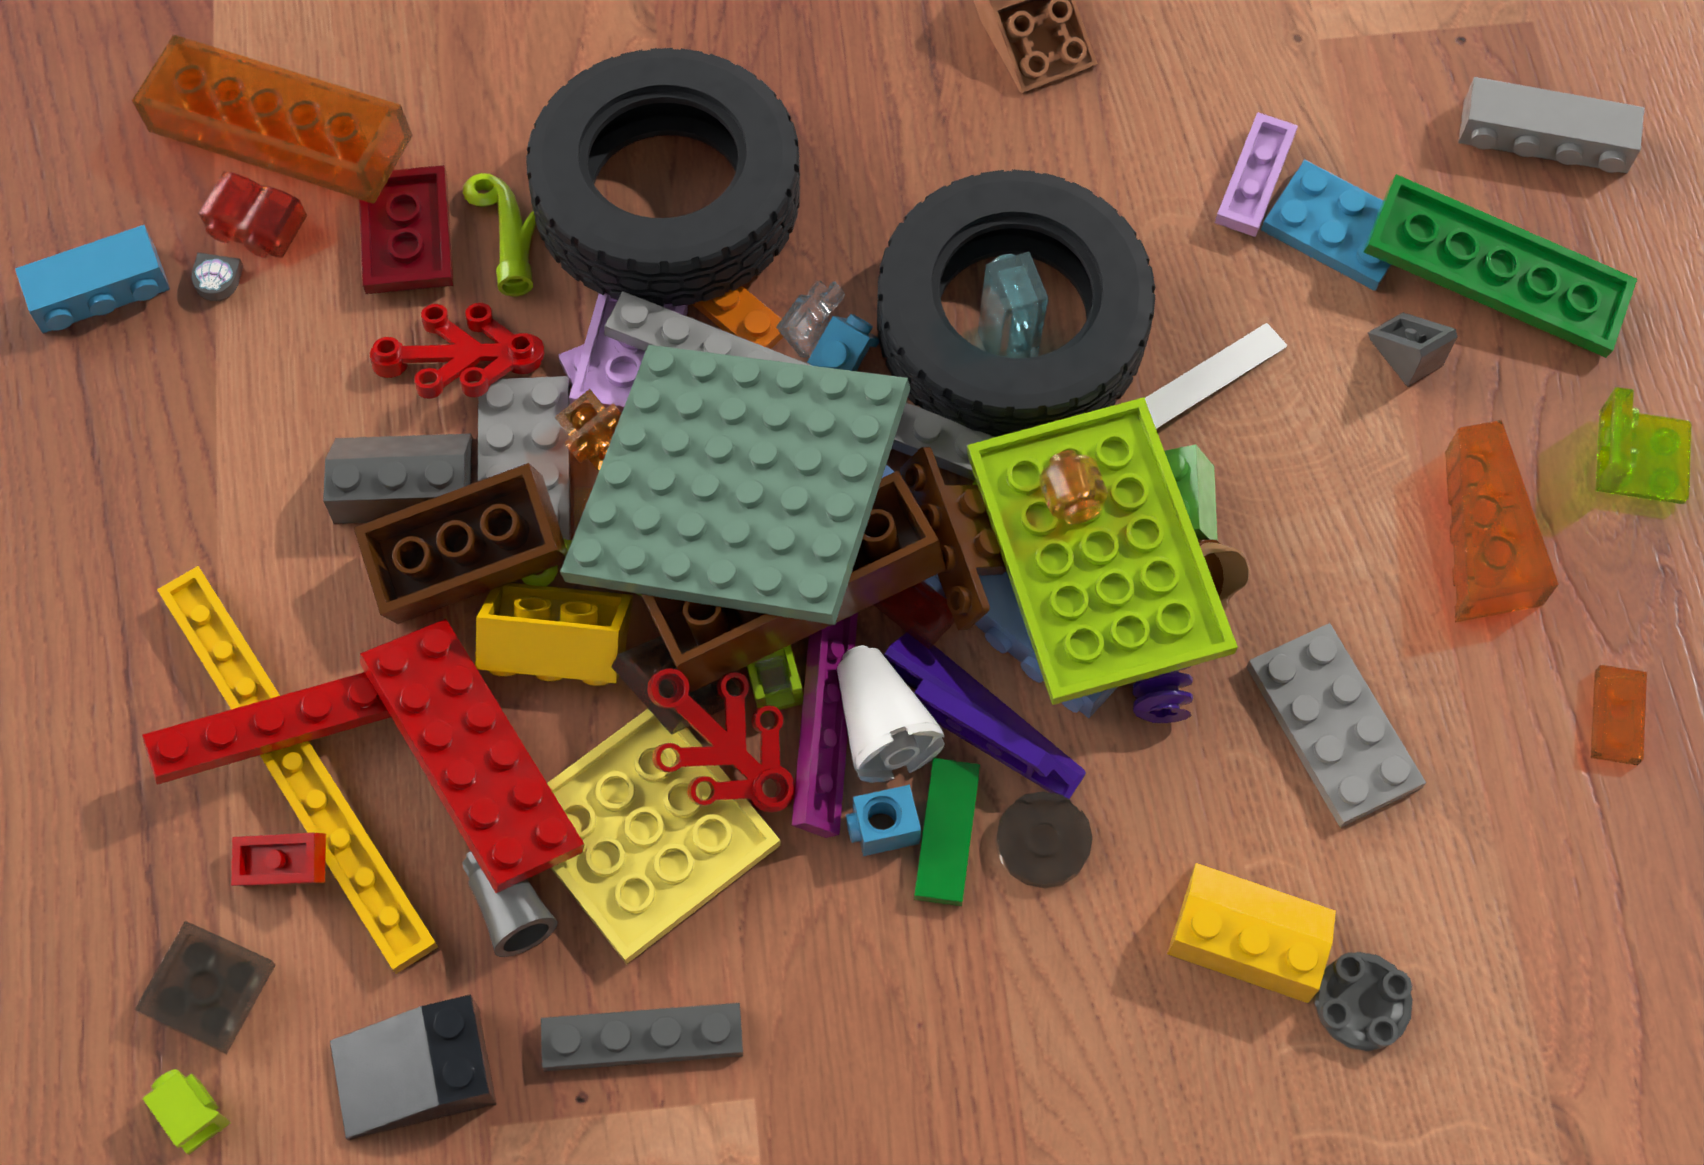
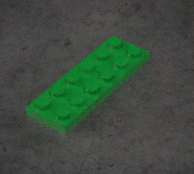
[1363,174,1637,358]

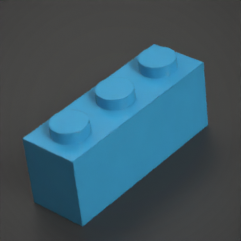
[15,225,170,333]

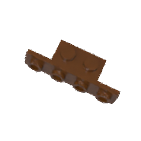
[900,447,1007,630]

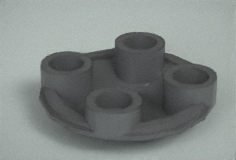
[1315,952,1413,1051]

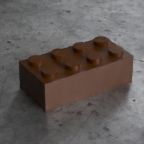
[354,463,568,624]

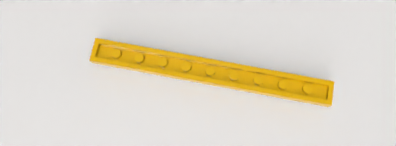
[157,566,438,974]

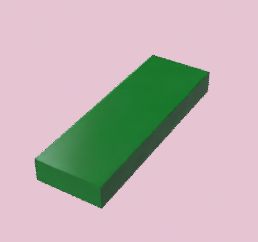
[914,758,980,907]

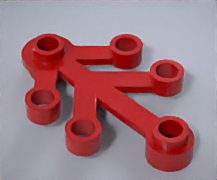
[370,303,545,399]
[647,669,795,812]

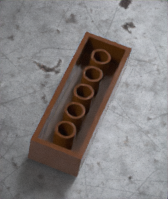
[641,471,946,693]

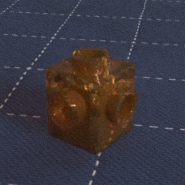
[555,389,622,471]

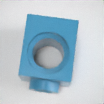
[846,785,921,856]

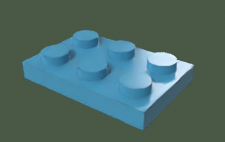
[1261,159,1391,291]

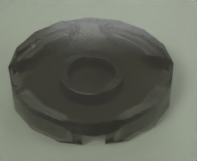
[995,791,1093,888]

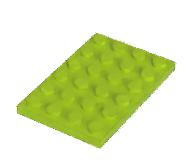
[967,397,1238,705]

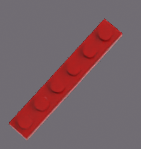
[142,672,391,785]

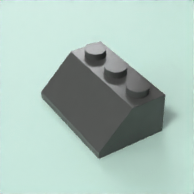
[323,433,472,524]

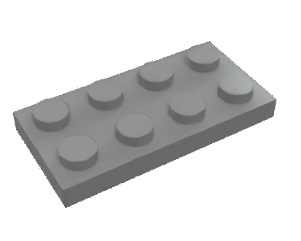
[478,376,571,540]
[1246,623,1426,828]

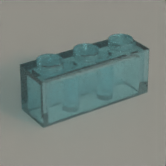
[978,252,1048,358]

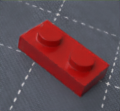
[231,832,326,886]

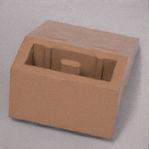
[973,0,1098,93]

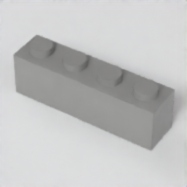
[1458,77,1645,173]

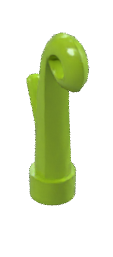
[462,173,536,296]

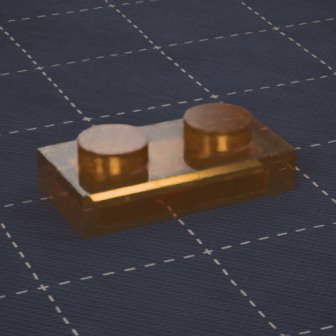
[1591,665,1647,765]

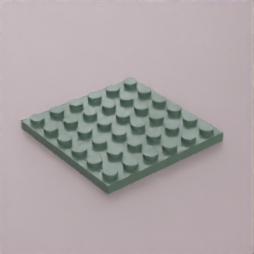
[560,345,910,625]

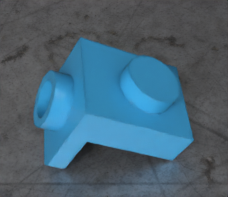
[807,314,879,371]

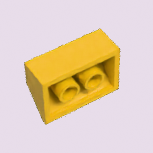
[475,583,633,686]
[1167,863,1336,1003]

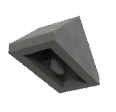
[1368,312,1458,387]

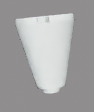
[837,646,945,783]

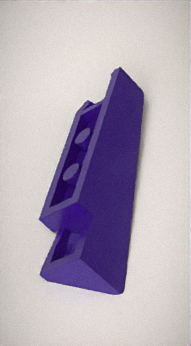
[884,629,1086,803]

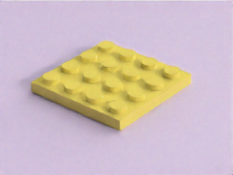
[547,704,781,965]

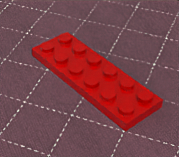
[360,619,585,893]

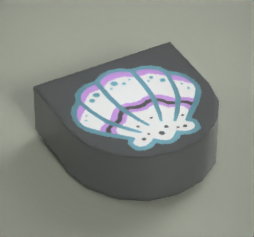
[191,253,244,301]

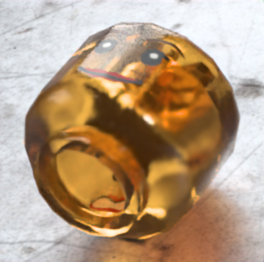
[1039,450,1108,524]

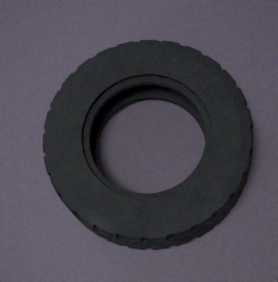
[526,48,800,307]
[877,170,1156,437]

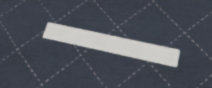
[1145,323,1287,428]

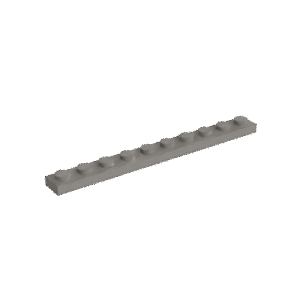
[604,291,995,481]

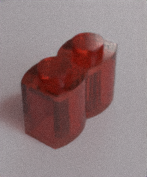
[198,171,307,258]

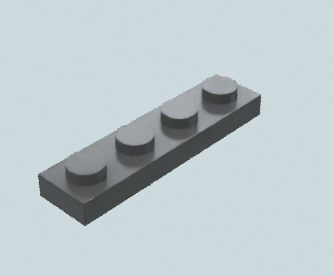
[541,1003,743,1072]

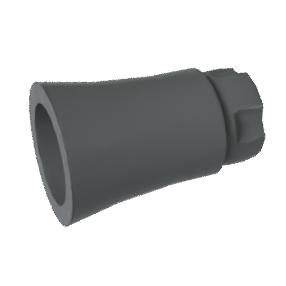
[462,851,558,957]

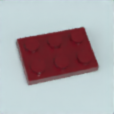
[358,165,454,294]

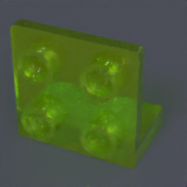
[1595,387,1692,504]

